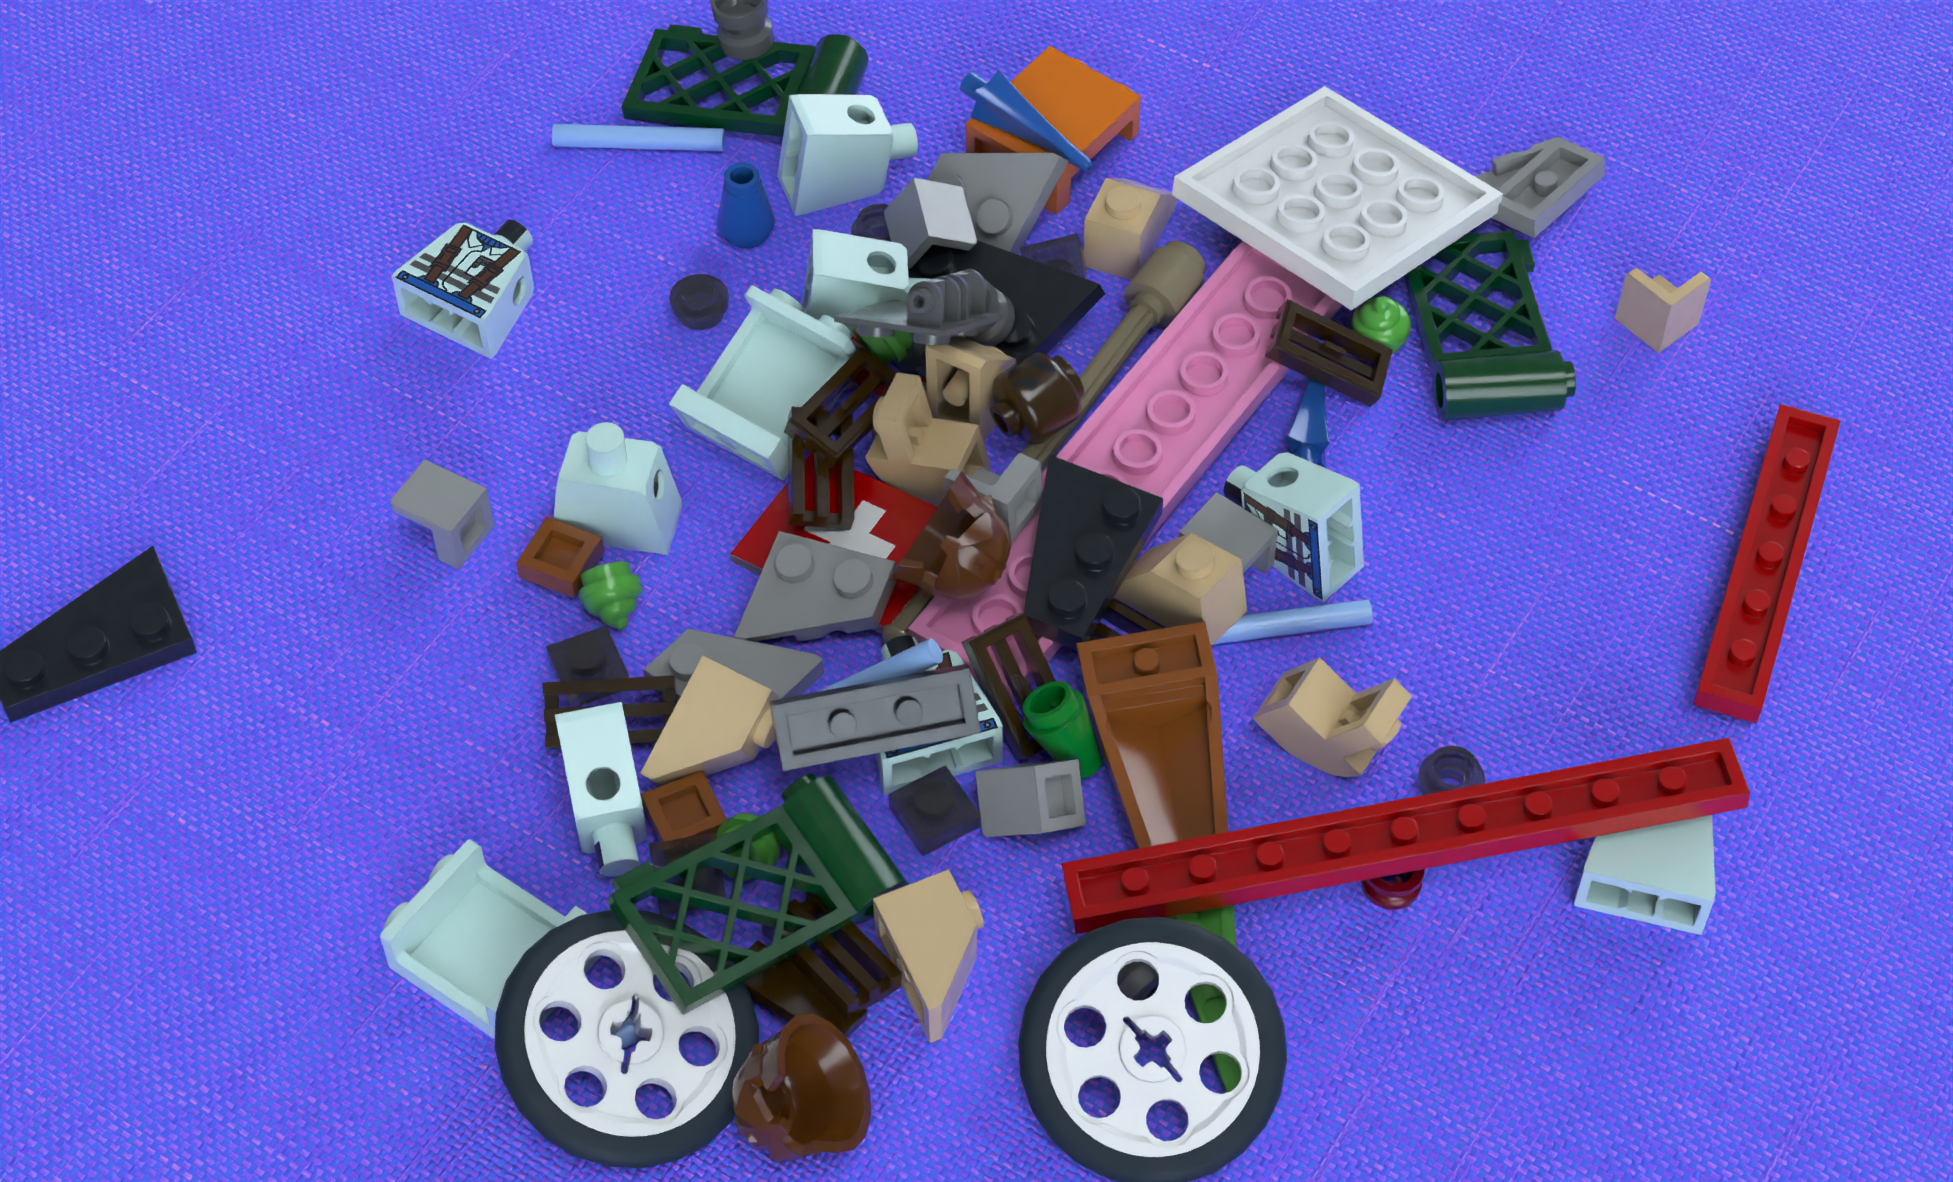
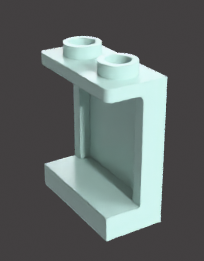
[669,285,857,481]
[380,839,602,1039]

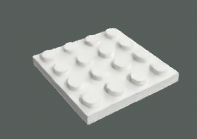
[1172,86,1503,310]

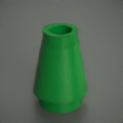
[1023,681,1102,780]

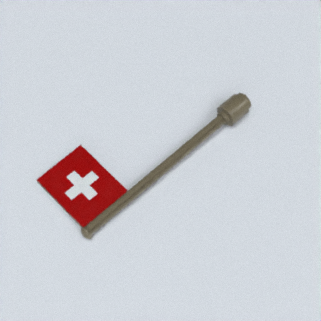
[730,241,1206,644]

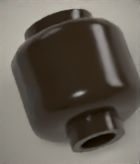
[990,352,1085,444]

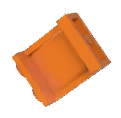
[965,46,1141,215]

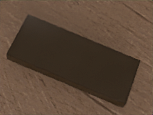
[733,940,868,1038]

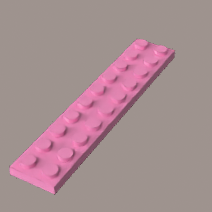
[908,241,1342,703]

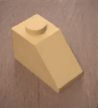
[1083,178,1178,281]
[925,336,1016,442]
[1114,532,1247,646]
[640,655,781,786]
[873,869,984,1043]

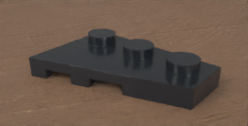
[908,240,1105,363]
[1024,454,1163,651]
[0,546,197,723]

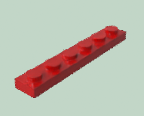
[1693,404,1841,724]

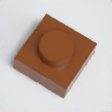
[516,516,605,598]
[641,770,727,860]

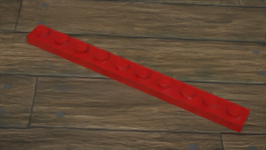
[1061,738,1750,935]

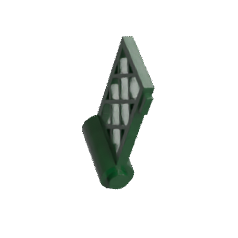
[621,24,869,137]
[1404,230,1576,421]
[607,773,909,1015]

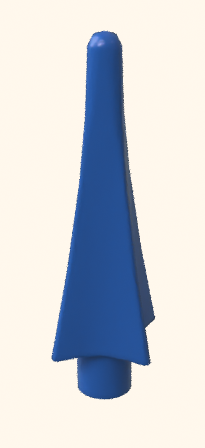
[960,70,1093,171]
[1286,378,1330,468]

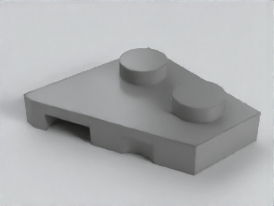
[1475,137,1605,238]
[927,153,1069,255]
[734,531,897,642]
[644,629,824,702]

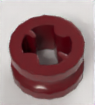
[1361,869,1425,910]

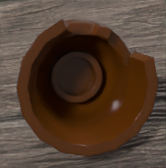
[889,471,1012,600]
[732,1013,871,1162]

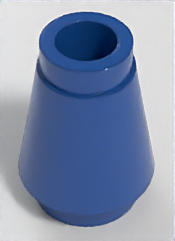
[717,162,775,249]

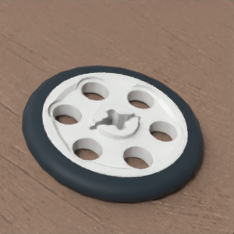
[494,909,759,1168]
[1018,917,1287,1182]

